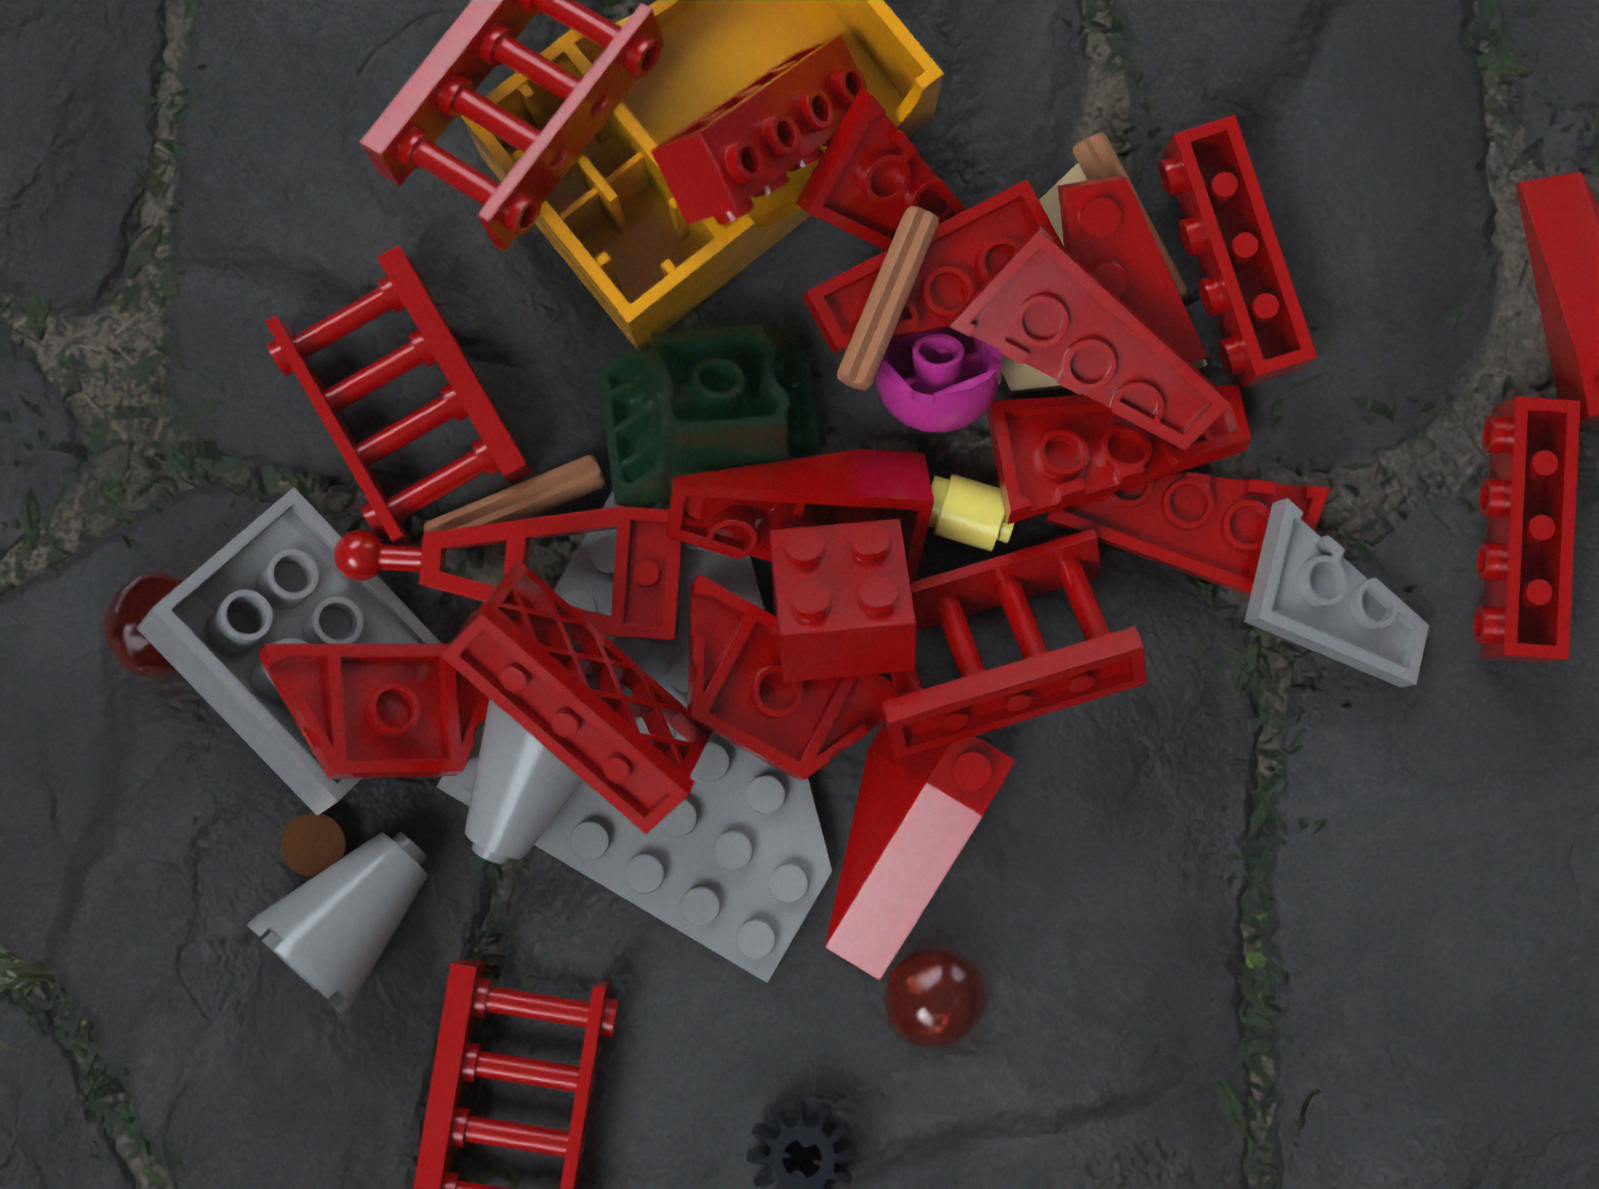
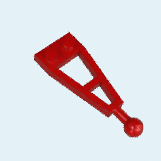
[334,506,684,641]

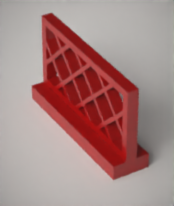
[441,560,712,834]

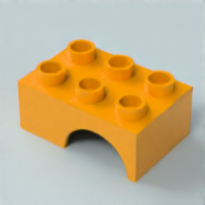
[461,0,944,352]

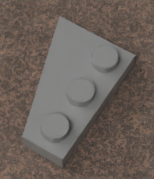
[1244,498,1429,688]

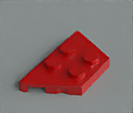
[687,574,898,781]
[260,644,489,779]

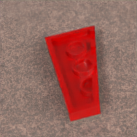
[802,179,1064,354]

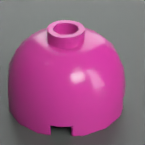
[875,327,1002,433]

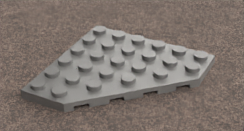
[436,458,832,983]

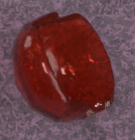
[103,572,183,678]
[883,949,987,1047]

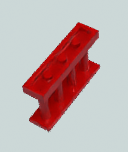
[360,0,664,252]
[265,245,533,546]
[881,529,1147,759]
[413,958,619,1189]

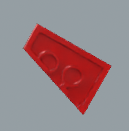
[795,87,966,250]
[1057,175,1208,362]

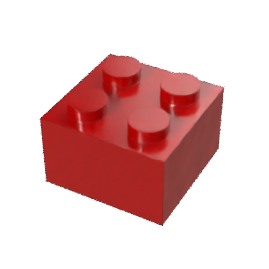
[769,519,916,683]

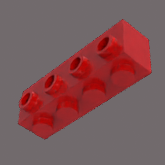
[651,35,868,225]
[1158,115,1317,389]
[1473,396,1581,663]

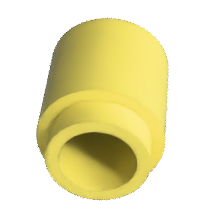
[928,474,1015,552]

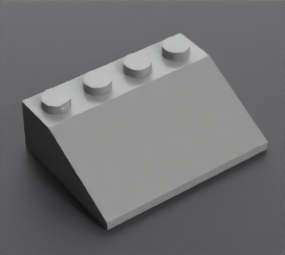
[137,487,442,816]

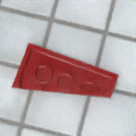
[949,225,1231,451]
[987,384,1251,525]
[1045,472,1330,596]

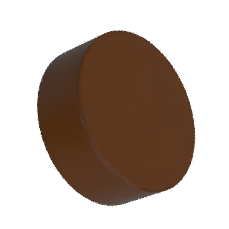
[281,813,350,877]

